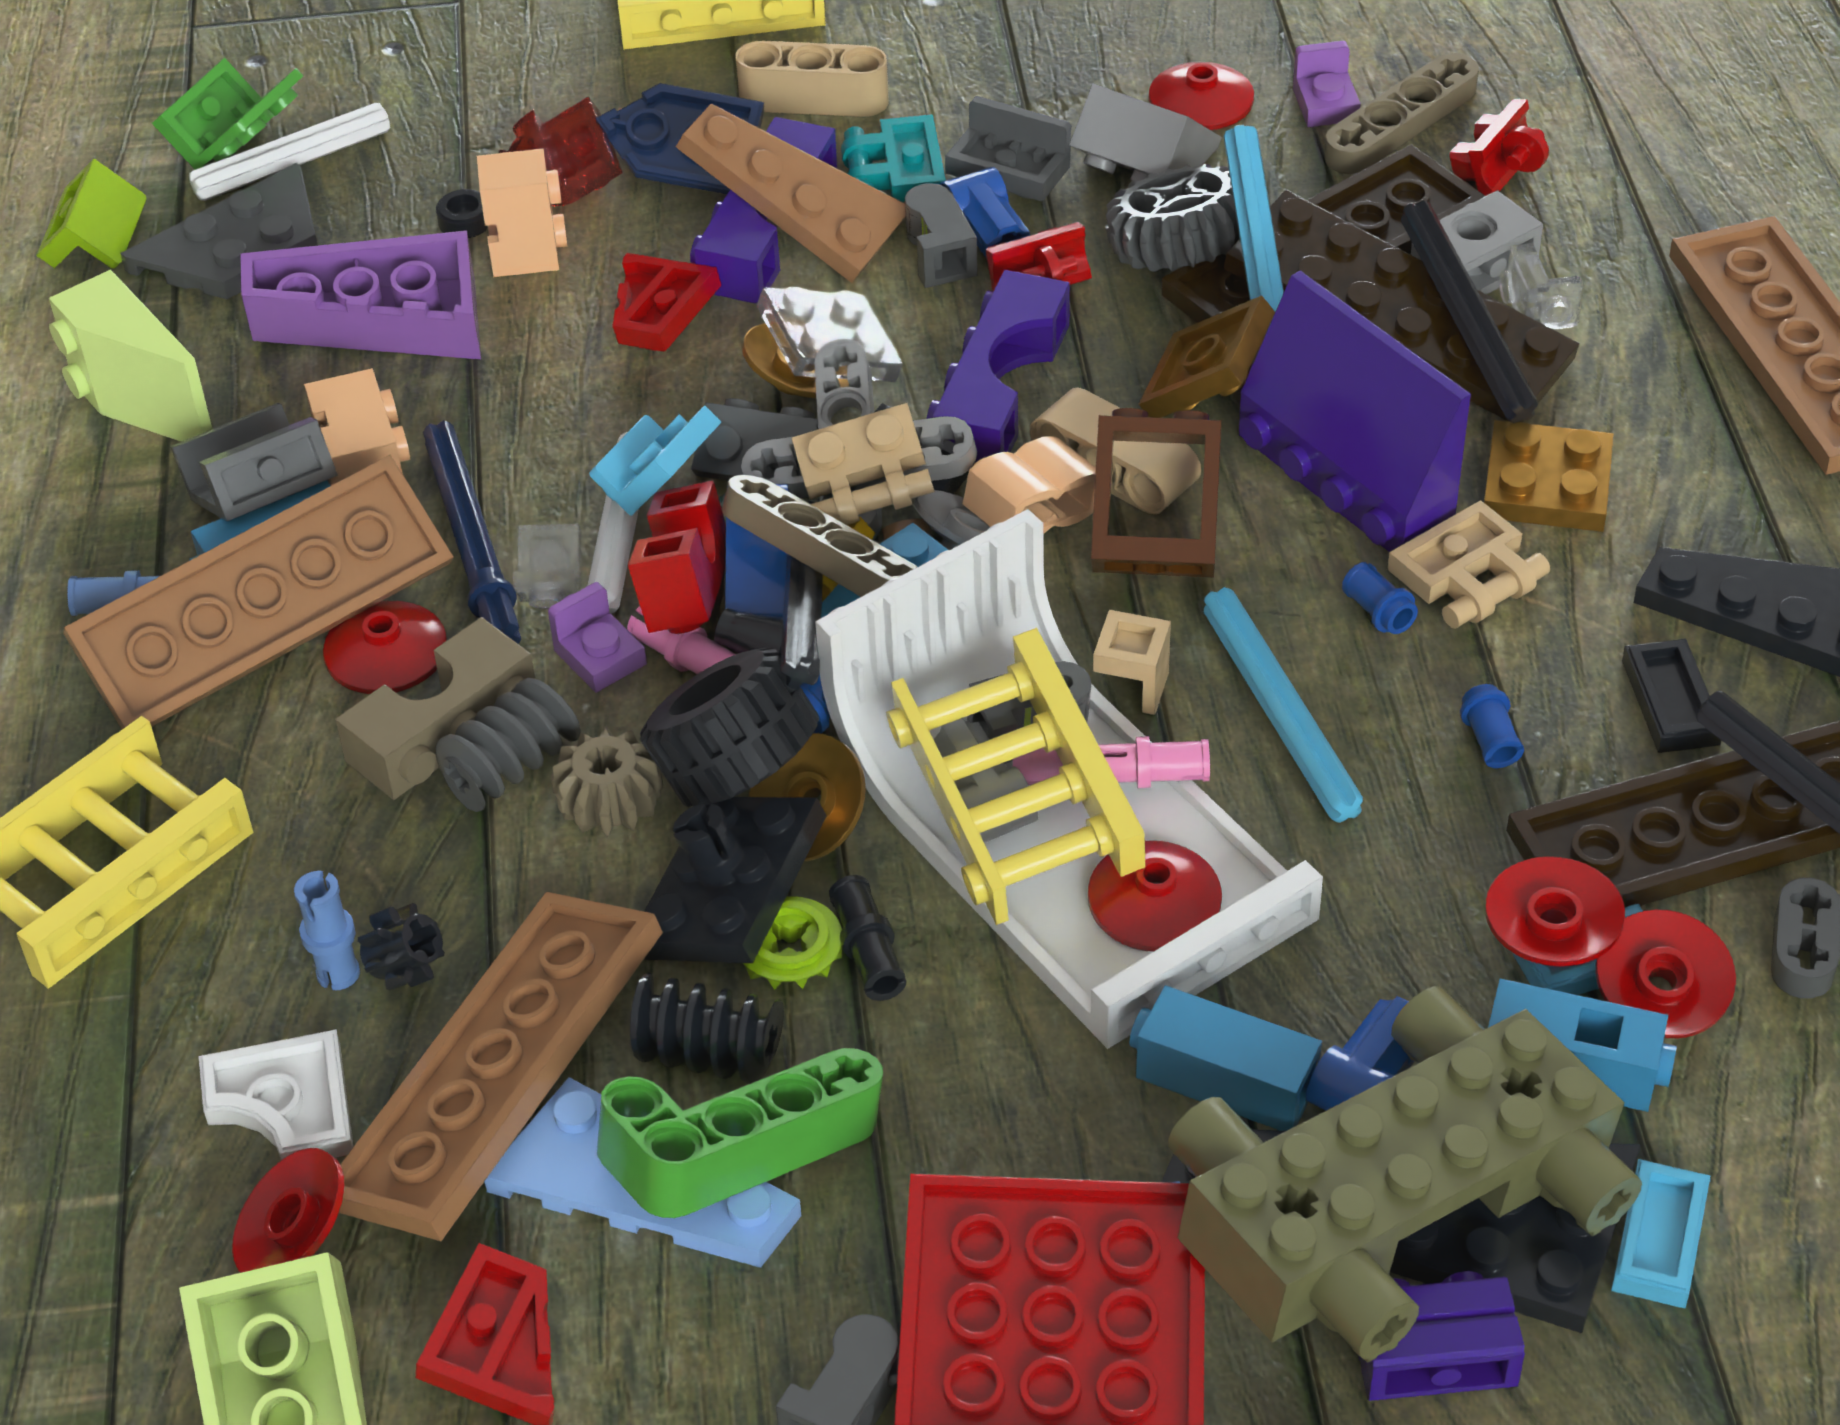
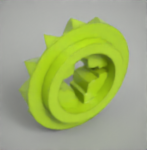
[743,896,842,990]

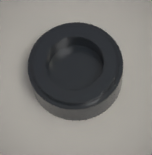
[436,189,488,238]

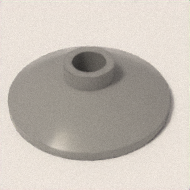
[914,490,990,550]

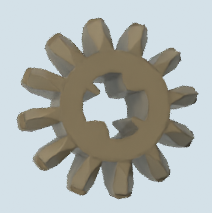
[551,726,663,837]

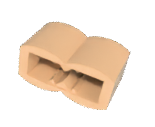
[962,436,1096,534]

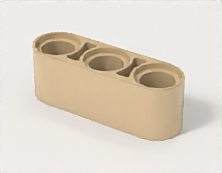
[736,41,889,117]
[1030,388,1201,514]

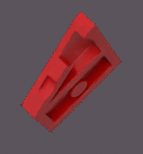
[612,253,722,352]
[415,1243,554,1425]

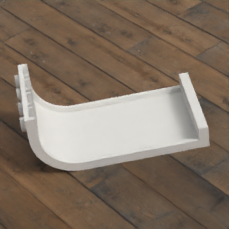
[815,509,1323,1049]

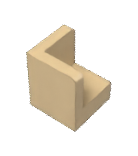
[1093,610,1171,715]

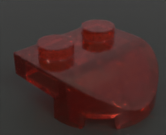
[499,96,623,206]

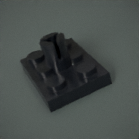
[644,797,826,964]

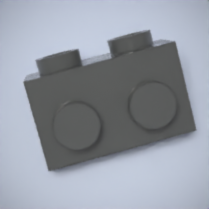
[945,96,1071,202]
[691,398,818,481]

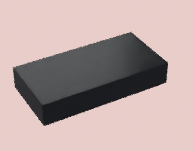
[1622,639,1722,753]

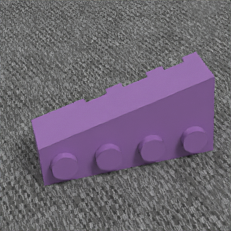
[240,231,481,360]

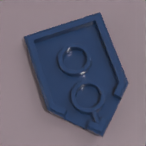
[595,83,764,194]

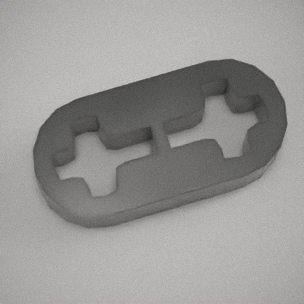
[1771,878,1840,998]

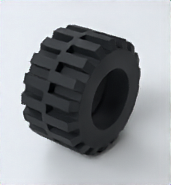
[640,648,819,807]

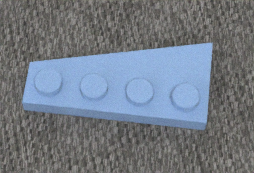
[484,1077,801,1268]

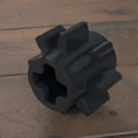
[358,903,445,991]

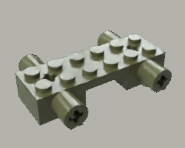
[1168,986,1642,1363]

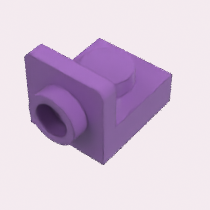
[1293,41,1361,127]
[548,582,647,693]

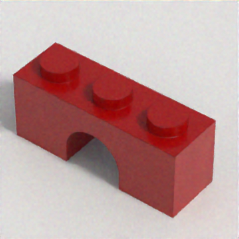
[628,481,726,634]

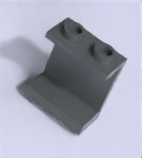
[170,403,338,521]

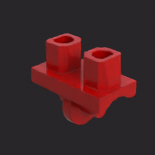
[1449,99,1549,196]
[986,222,1092,291]

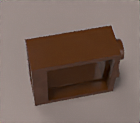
[1091,408,1222,578]

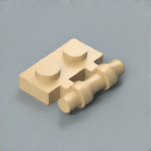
[792,403,934,525]
[1387,500,1550,629]

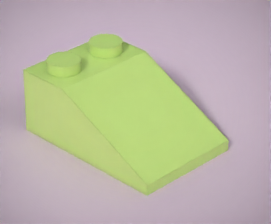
[49,269,212,442]
[179,1252,367,1425]

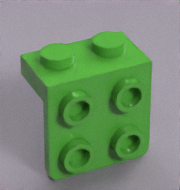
[152,58,303,170]

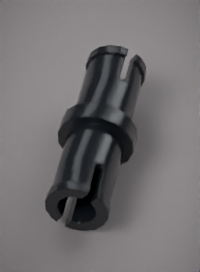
[829,875,907,1001]

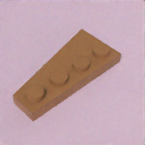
[676,104,906,283]

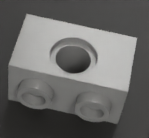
[1411,190,1543,294]

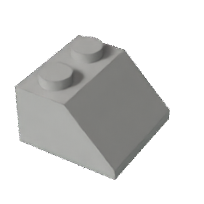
[1070,84,1222,181]

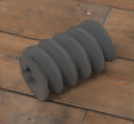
[436,678,581,812]

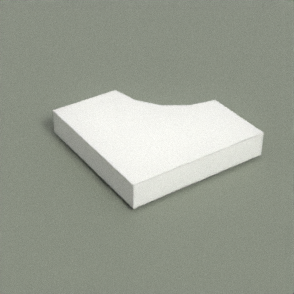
[198,1030,354,1160]

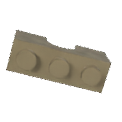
[335,617,535,800]

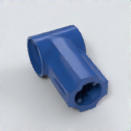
[940,167,1030,259]
[1306,996,1414,1111]

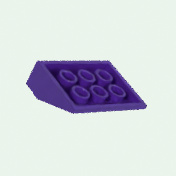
[1239,271,1471,552]

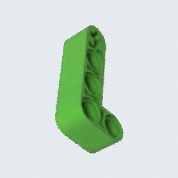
[597,1048,883,1218]

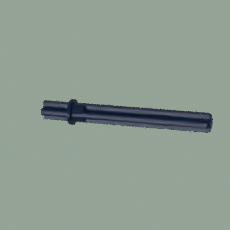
[423,420,522,644]

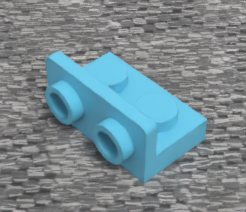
[589,405,721,516]

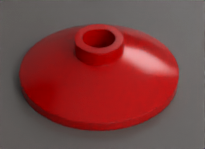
[1149,62,1254,130]
[323,601,447,694]
[1088,840,1222,951]
[1485,857,1625,966]
[1595,910,1736,1038]
[232,1148,344,1273]

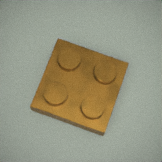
[1138,295,1275,418]
[1484,420,1614,532]

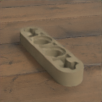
[1324,53,1479,174]
[722,475,917,597]

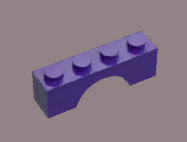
[690,117,837,305]
[926,270,1070,462]

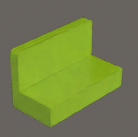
[36,159,147,269]

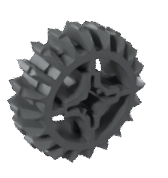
[1105,164,1240,272]

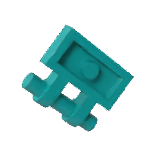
[841,114,946,202]

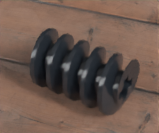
[630,973,784,1084]

